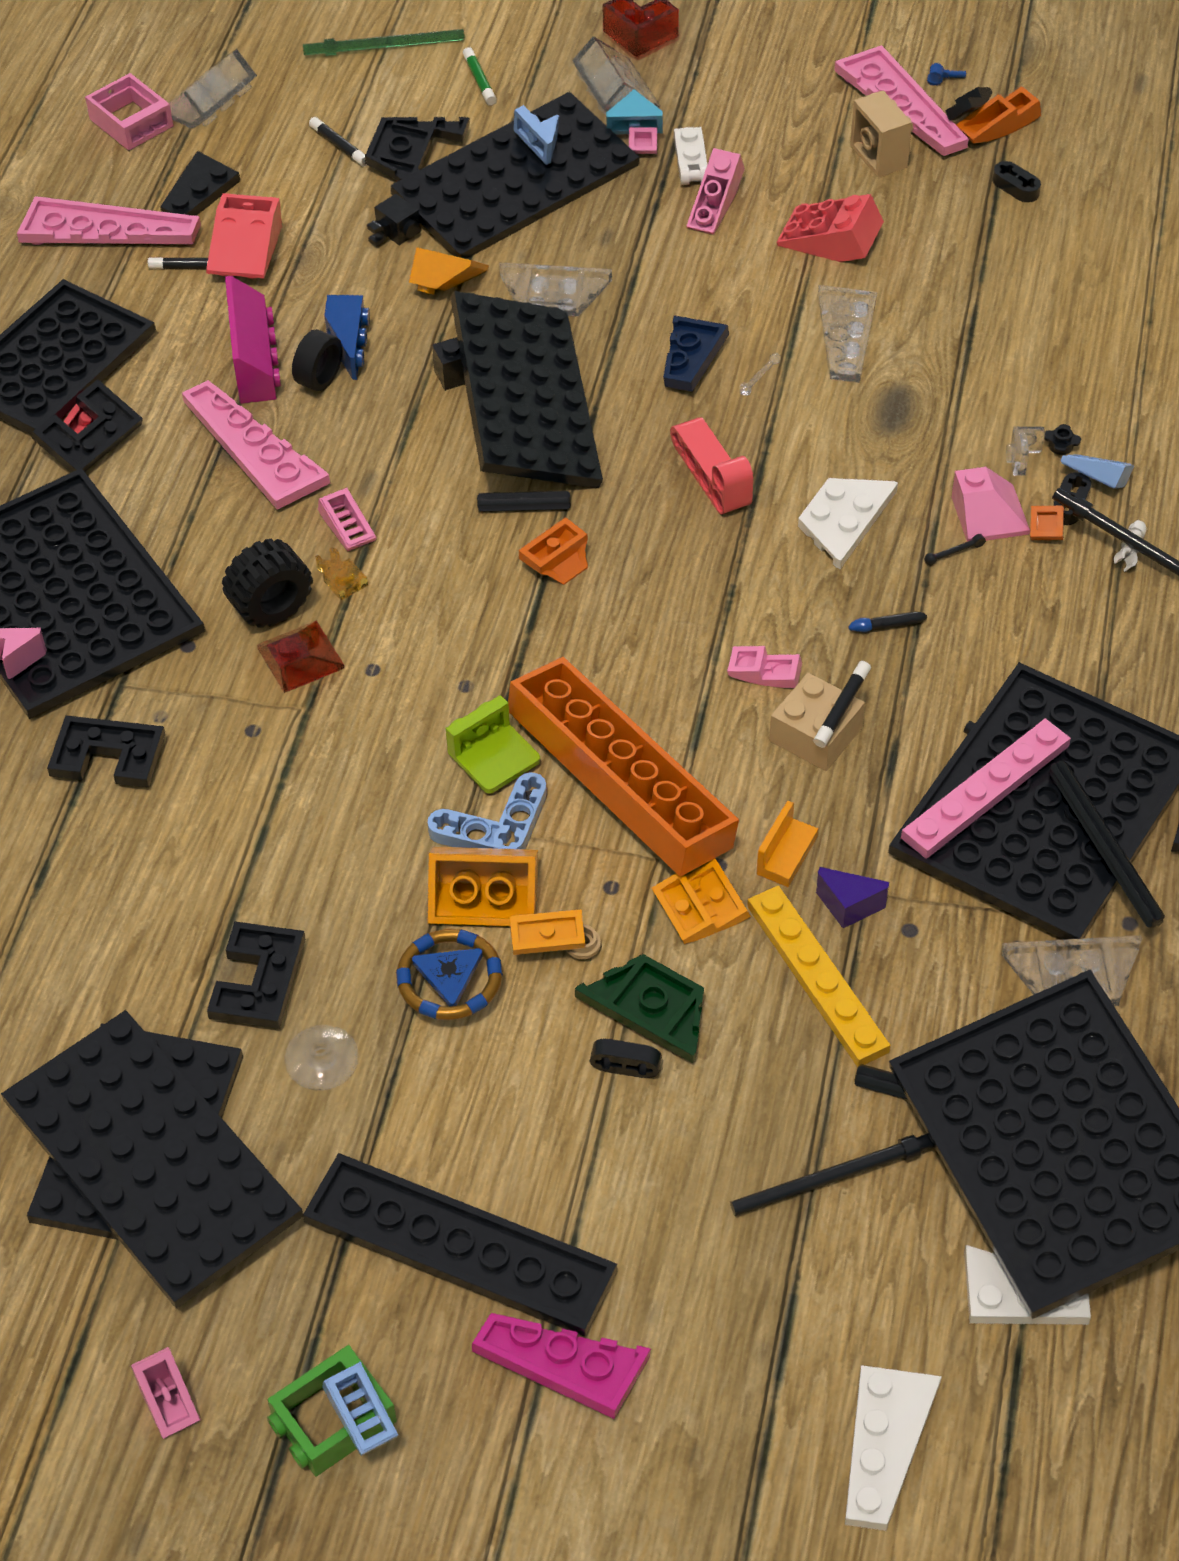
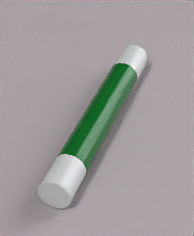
[463,47,497,105]

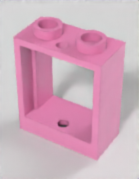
[85,73,173,151]

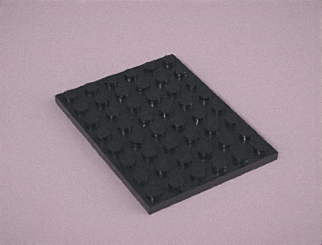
[0,468,205,719]
[888,662,1179,946]
[889,969,1179,1319]

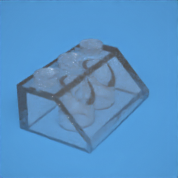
[572,36,660,115]
[169,49,257,129]

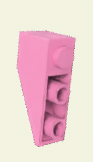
[686,148,745,235]

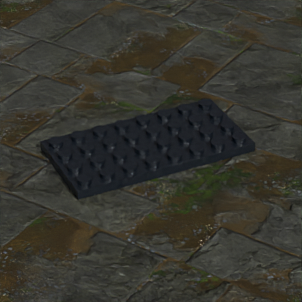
[391,91,640,259]
[451,291,603,488]
[1,1010,304,1309]

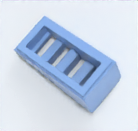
[1060,454,1134,489]
[322,1362,398,1456]

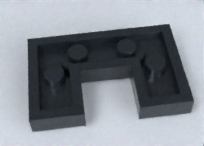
[32,379,143,472]
[47,715,166,788]
[207,921,306,1029]

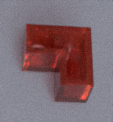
[603,0,679,57]

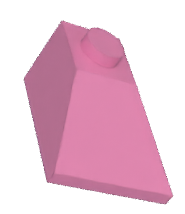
[951,467,1030,542]

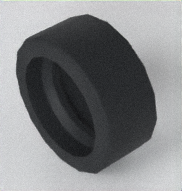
[292,329,343,391]

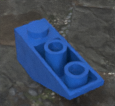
[324,295,370,380]

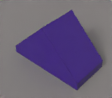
[816,867,889,928]

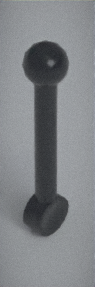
[924,534,986,565]

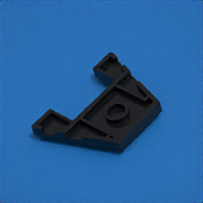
[365,117,470,181]

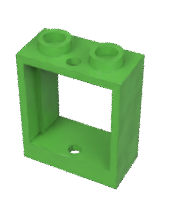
[267,1344,397,1477]

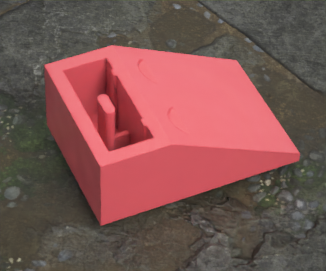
[206,193,282,279]
[776,194,884,262]

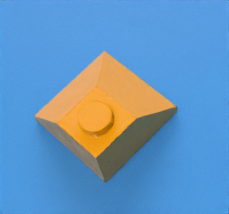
[409,247,489,294]

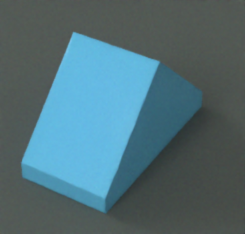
[606,89,663,134]

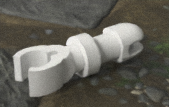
[1114,520,1147,572]

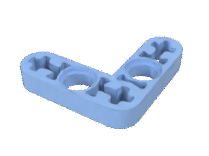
[427,772,547,849]

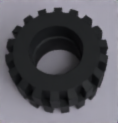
[222,539,313,628]

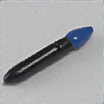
[848,612,927,633]

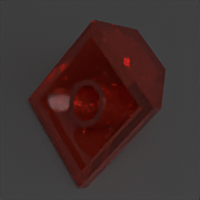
[257,620,345,693]

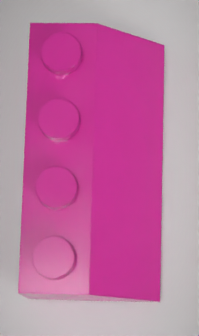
[225,276,281,404]

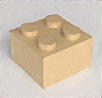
[850,90,913,178]
[769,673,865,771]

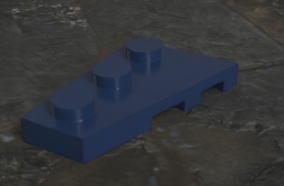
[663,315,729,392]

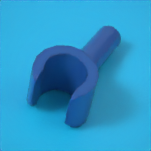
[927,63,966,86]

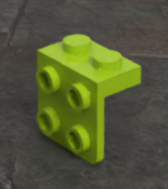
[445,695,540,793]

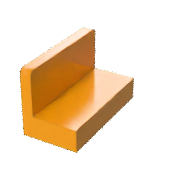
[757,801,819,887]
[510,909,585,955]

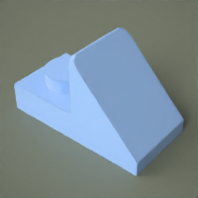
[513,105,559,165]

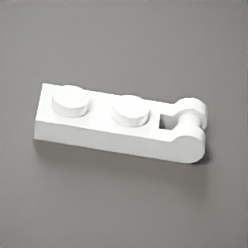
[674,127,707,185]

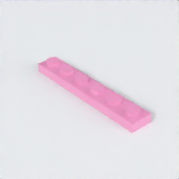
[901,718,1071,859]

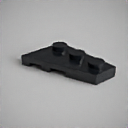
[160,151,240,216]

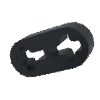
[992,161,1041,203]
[1053,472,1091,525]
[589,1039,662,1078]

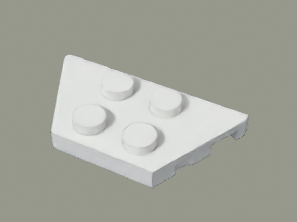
[798,478,898,569]

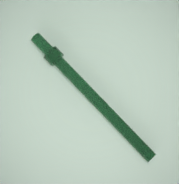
[302,29,465,56]

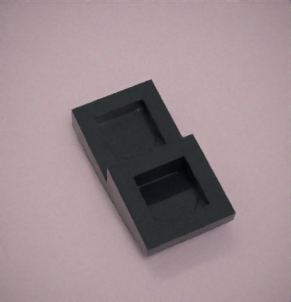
[945,87,992,121]

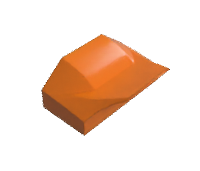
[519,517,588,585]

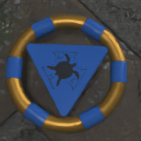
[396,929,503,1020]

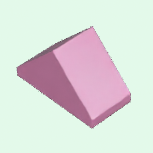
[131,1347,200,1439]

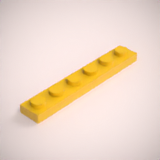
[747,885,891,1067]

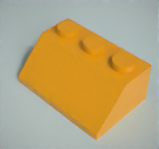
[428,847,538,926]

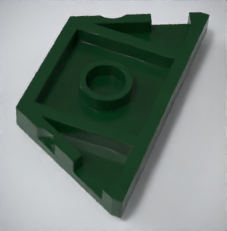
[575,954,704,1063]

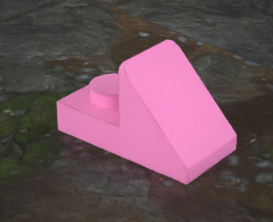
[0,628,46,679]

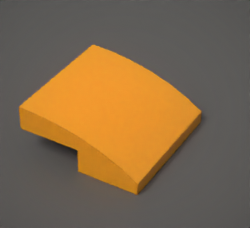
[652,858,751,944]

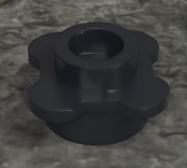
[1044,424,1081,455]

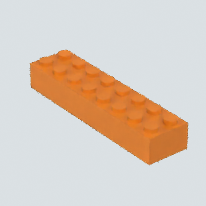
[508,657,739,877]

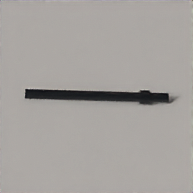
[1052,488,1179,576]
[730,1134,934,1216]

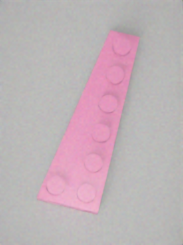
[834,45,969,156]
[17,196,201,245]
[182,380,330,510]

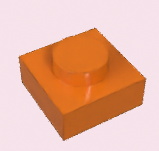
[1030,506,1064,540]

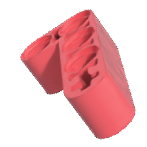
[670,417,753,515]

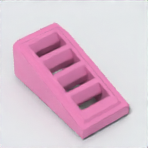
[318,488,376,552]

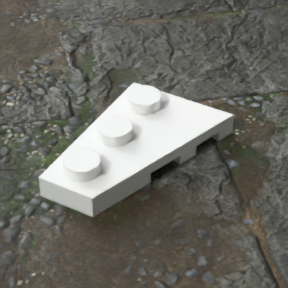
[964,1245,1091,1325]

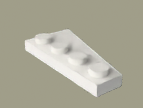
[845,1365,942,1531]

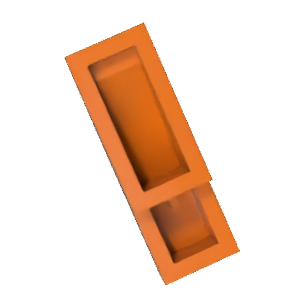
[956,86,1041,144]

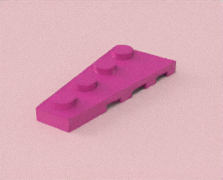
[472,1313,651,1419]

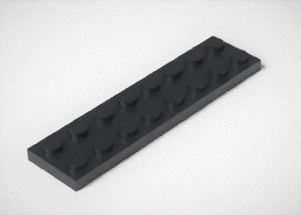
[303,1153,617,1336]

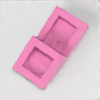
[629,127,657,154]
[727,646,802,688]

